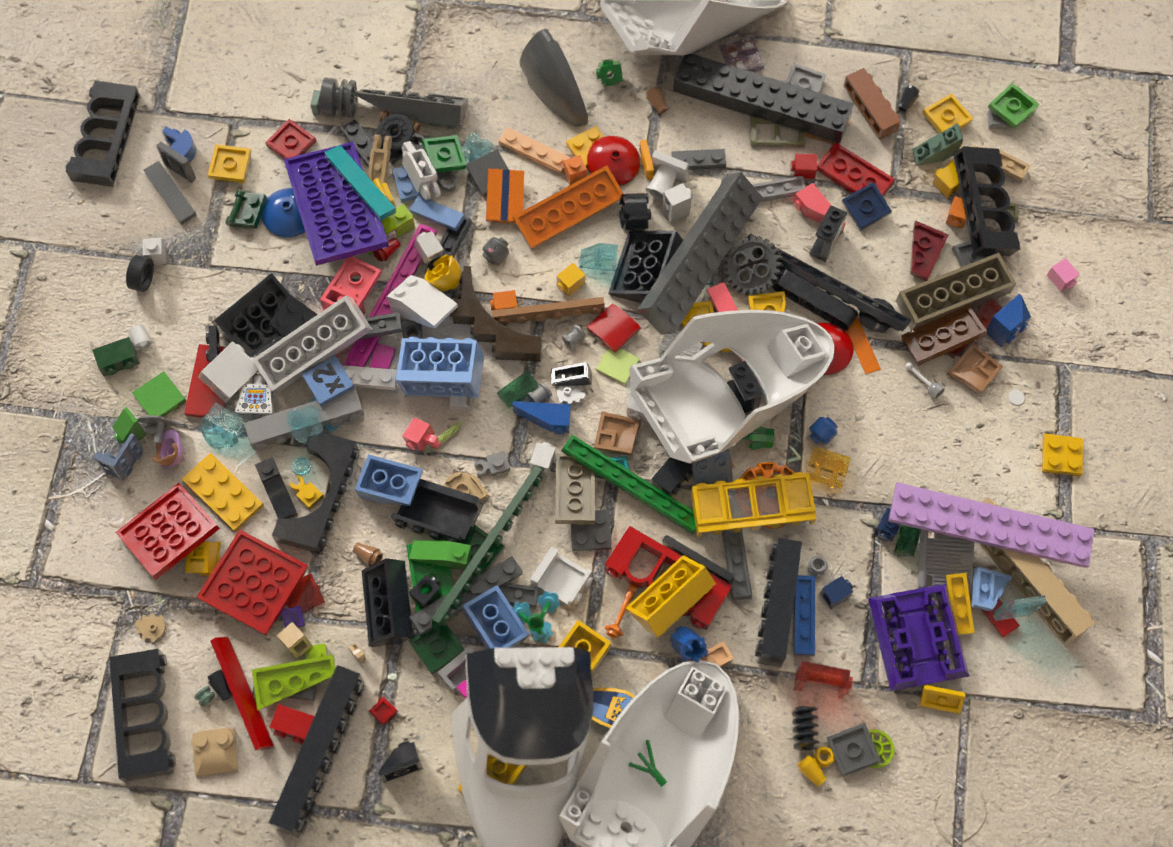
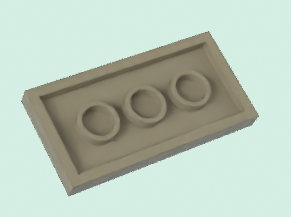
[555,453,595,525]

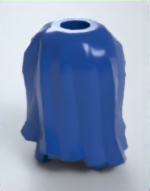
[670,626,708,662]

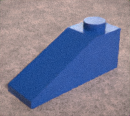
[513,401,570,434]

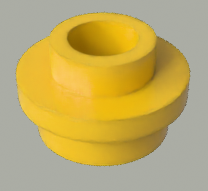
[813,746,834,768]

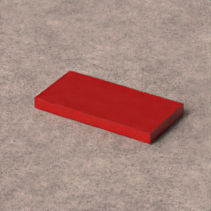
[817,142,895,196]
[184,344,227,420]

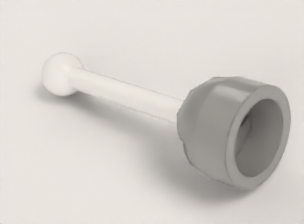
[905,363,945,399]

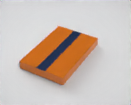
[486,168,524,224]

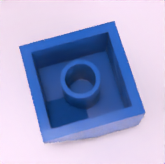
[986,294,1031,347]

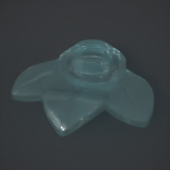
[462,132,494,162]
[286,406,323,444]

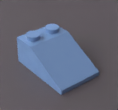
[355,454,424,506]

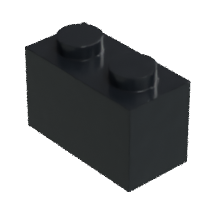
[651,457,693,496]

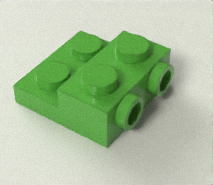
[988,83,1039,129]

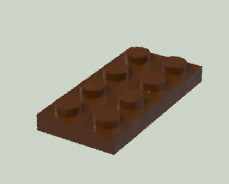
[901,305,987,366]

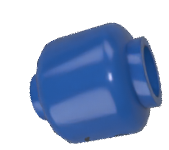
[809,416,838,445]

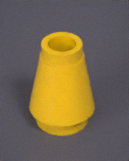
[797,755,826,787]

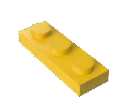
[946,573,975,634]

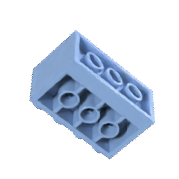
[396,337,485,398]

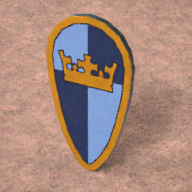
[592,688,635,728]

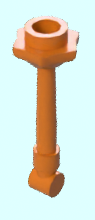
[604,584,638,639]

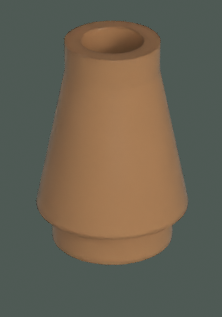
[646,86,668,114]
[353,542,383,566]

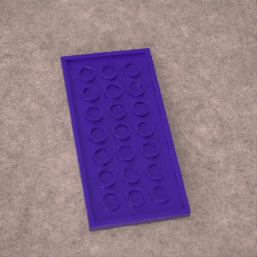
[284,142,389,266]

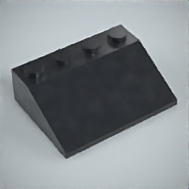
[608,231,683,303]
[211,273,289,358]

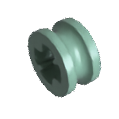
[194,686,215,706]

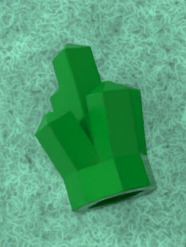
[742,426,774,450]

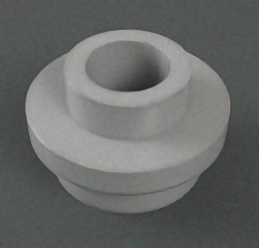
[808,556,828,576]

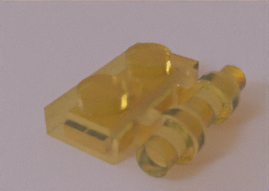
[806,446,851,489]

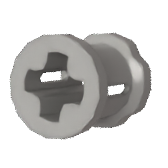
[561,324,586,349]
[527,382,552,403]

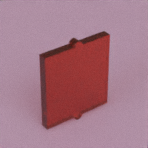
[286,573,325,613]

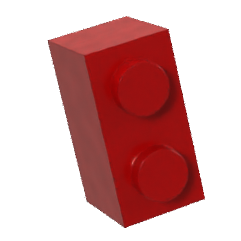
[269,704,315,745]

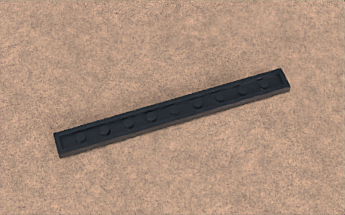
[742,234,912,332]

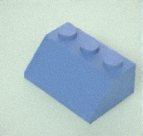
[463,585,530,649]

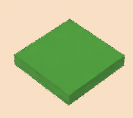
[132,371,186,417]

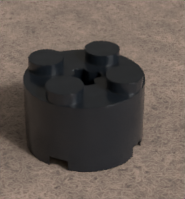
[619,193,651,231]

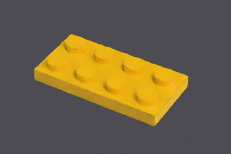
[182,453,264,532]

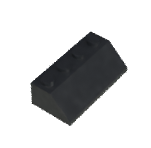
[361,558,413,647]

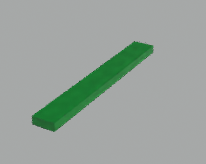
[561,435,696,534]

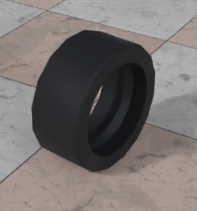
[126,255,154,292]

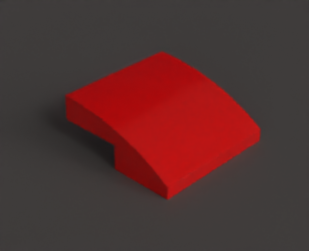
[587,303,641,353]

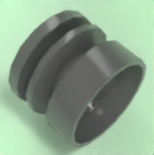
[320,77,358,118]

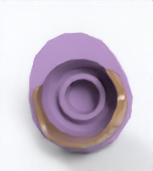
[152,429,185,468]

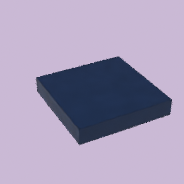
[842,182,892,231]

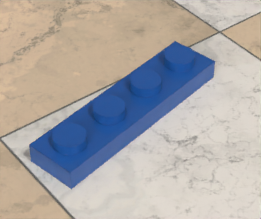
[794,575,815,656]

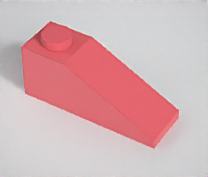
[793,183,846,233]

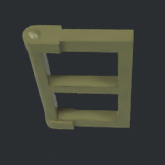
[750,117,805,147]

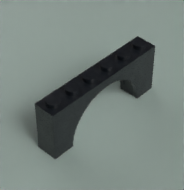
[272,429,360,554]

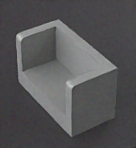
[438,646,474,695]

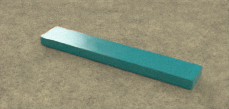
[325,145,396,221]

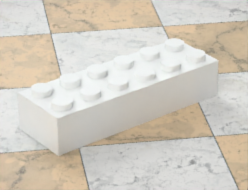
[252,296,372,392]

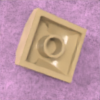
[191,728,238,777]

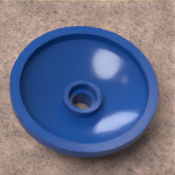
[261,188,305,238]

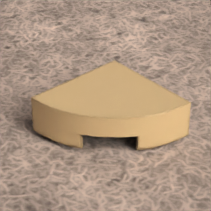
[348,643,366,664]

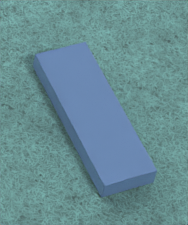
[409,196,465,231]

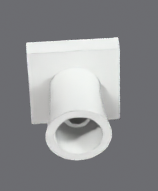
[646,150,689,201]

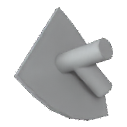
[137,415,184,444]

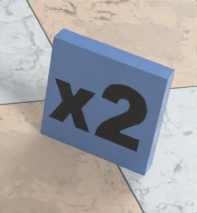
[302,355,355,406]

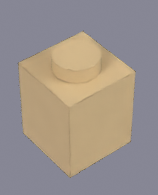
[276,622,313,659]

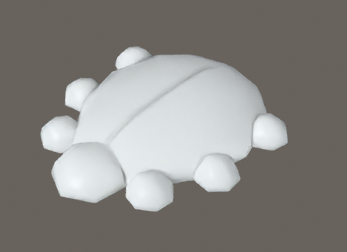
[557,386,586,404]

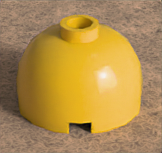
[424,255,462,292]

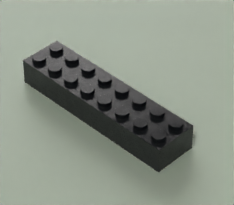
[268,665,366,838]

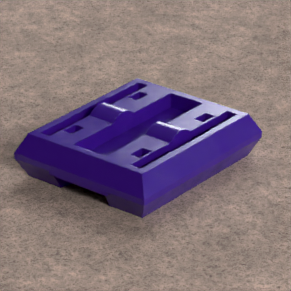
[868,584,970,691]

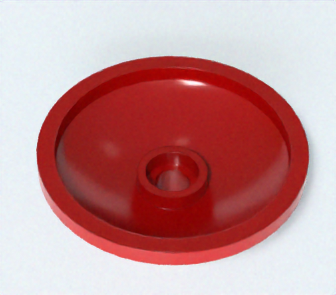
[587,135,640,186]
[816,323,853,375]

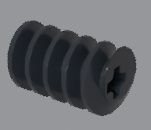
[792,706,820,751]

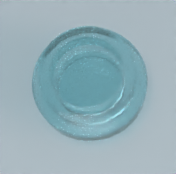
[292,457,311,476]

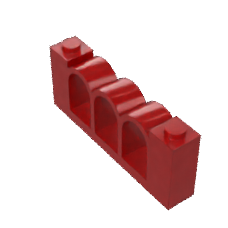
[604,525,732,631]

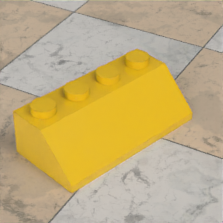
[626,555,716,638]

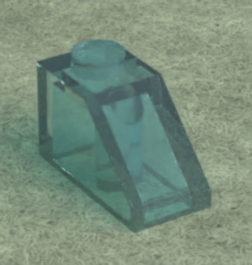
[579,243,618,271]

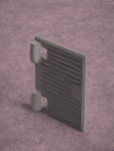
[918,529,974,596]

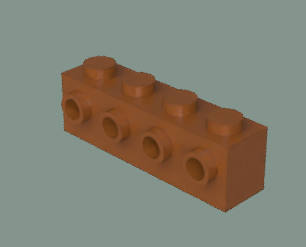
[843,68,901,139]

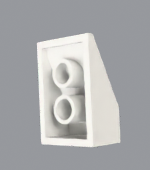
[387,275,458,329]

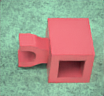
[402,418,441,452]

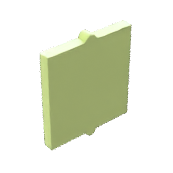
[596,348,640,384]

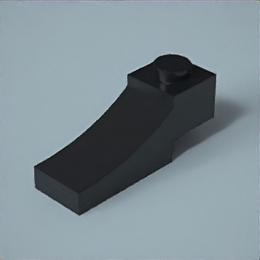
[255,457,298,519]

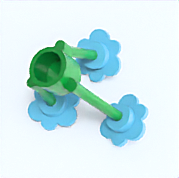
[512,591,560,644]

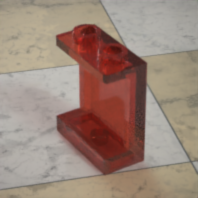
[793,661,853,699]

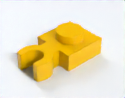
[289,475,324,509]

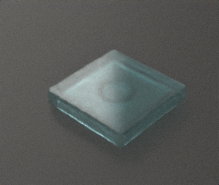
[993,595,1047,620]

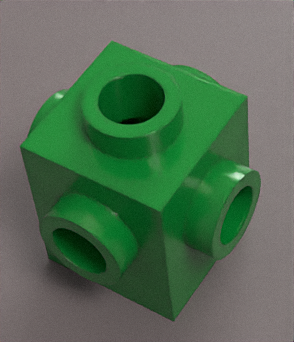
[596,59,623,86]

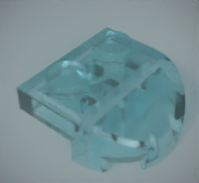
[201,402,248,450]

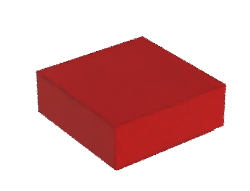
[369,696,398,726]

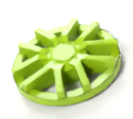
[868,729,894,769]

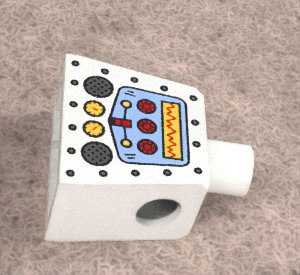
[235,375,275,420]

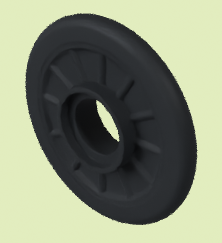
[376,114,414,151]

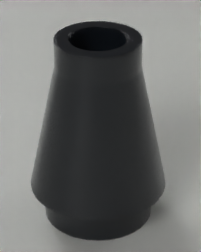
[897,85,920,112]
[207,669,233,701]

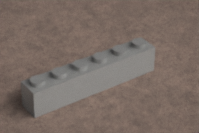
[244,388,364,450]

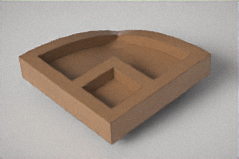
[947,343,1003,394]
[594,412,641,456]

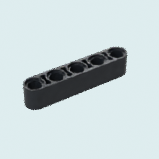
[771,269,858,331]

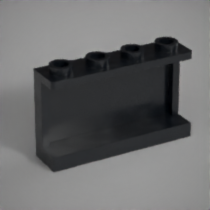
[391,479,483,544]

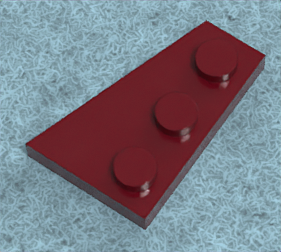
[910,220,949,281]

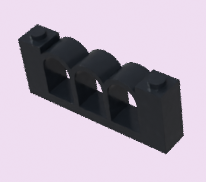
[66,80,140,187]
[953,146,1020,256]
[109,648,176,782]

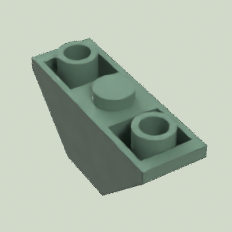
[912,124,963,165]

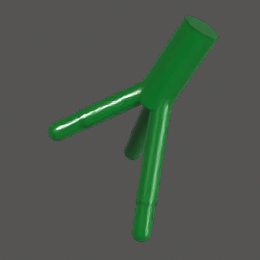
[629,740,667,787]

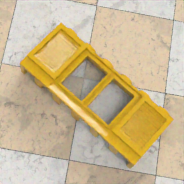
[691,472,816,537]

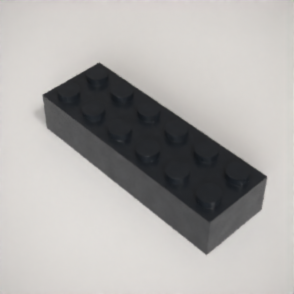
[755,537,802,667]

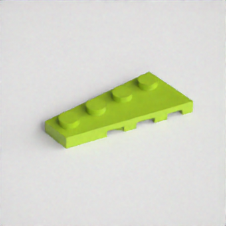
[251,654,336,711]

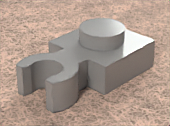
[474,451,510,477]

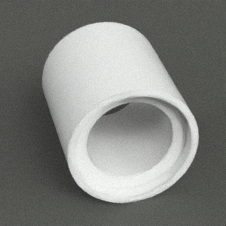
[128,325,151,350]

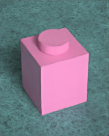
[1047,258,1080,292]

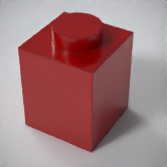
[790,154,817,179]

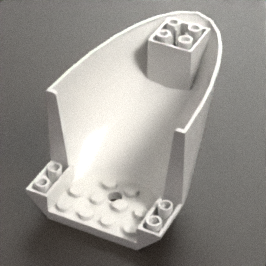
[600,0,787,55]
[559,660,739,847]

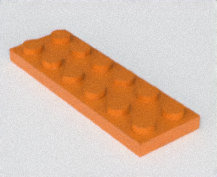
[513,166,624,249]

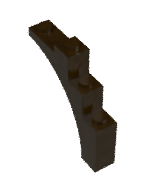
[449,266,542,362]

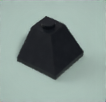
[378,741,423,783]

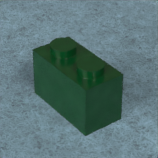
[92,337,140,377]

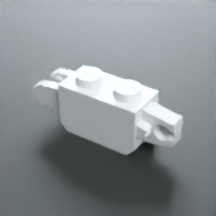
[402,141,441,200]

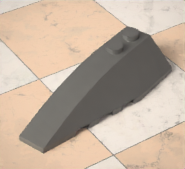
[356,89,469,129]

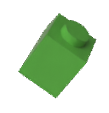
[112,407,146,444]

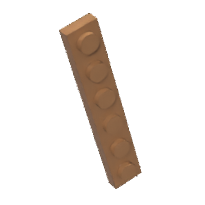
[492,297,604,326]

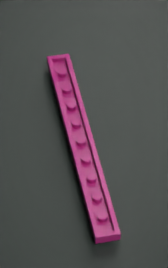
[343,224,437,367]

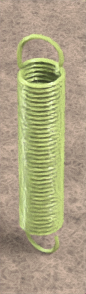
[426,421,464,453]

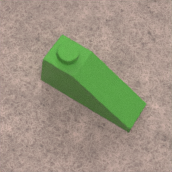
[409,540,472,570]

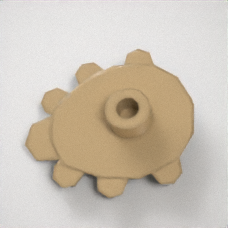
[135,613,165,642]

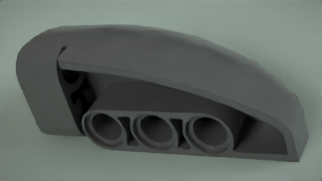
[519,29,588,127]

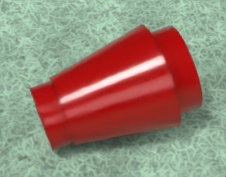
[373,237,401,262]

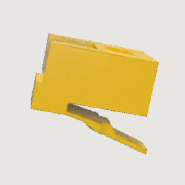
[185,542,221,577]

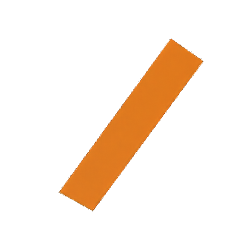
[846,307,881,374]

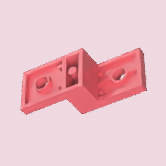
[320,256,382,358]

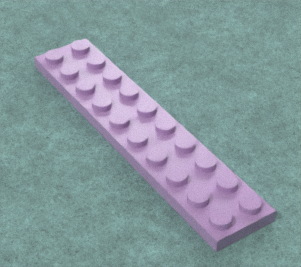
[888,482,1094,568]

